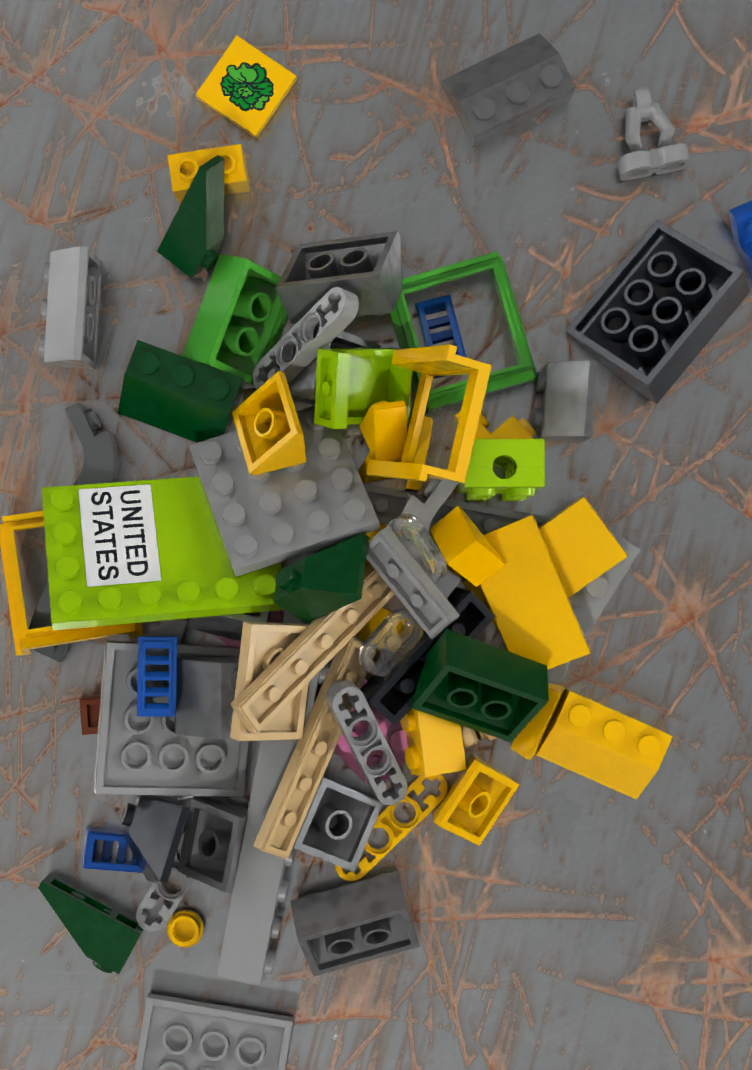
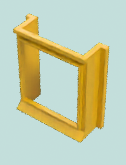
[366,344,492,483]
[0,511,144,656]

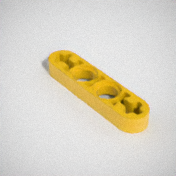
[335,774,448,882]

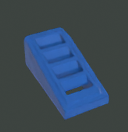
[415,294,467,378]
[137,636,177,717]
[81,827,143,873]

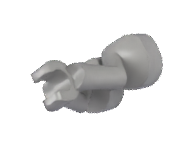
[617,87,691,181]

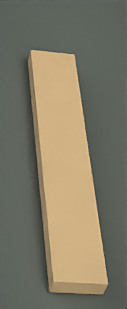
[230,564,395,735]
[253,638,377,860]

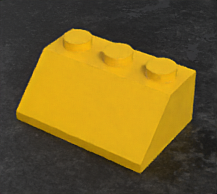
[535,688,673,800]

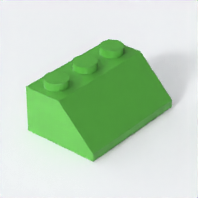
[182,254,288,386]

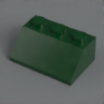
[118,340,246,443]
[411,629,549,742]

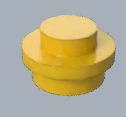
[167,909,204,947]

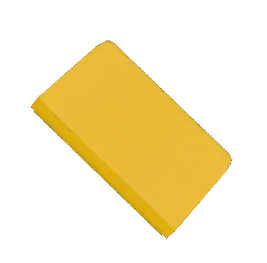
[510,683,566,760]

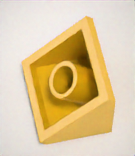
[232,371,306,475]
[432,753,519,846]

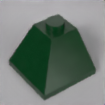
[273,533,369,624]

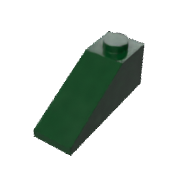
[157,155,224,278]
[38,874,143,974]

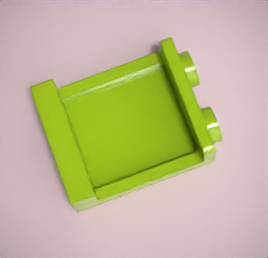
[314,347,414,429]

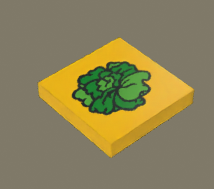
[195,35,297,139]

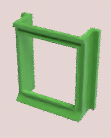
[390,251,537,415]

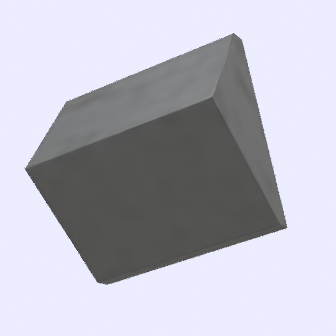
[293,777,383,872]
[178,798,248,893]

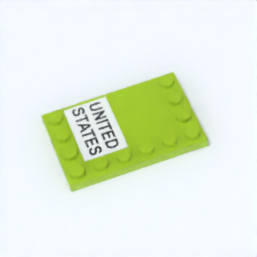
[41,476,284,630]

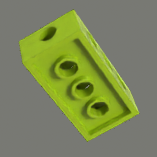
[456,439,545,502]

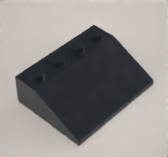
[565,219,751,404]

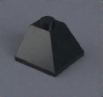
[121,797,190,884]

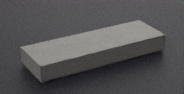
[366,526,460,639]

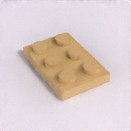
[230,622,309,741]

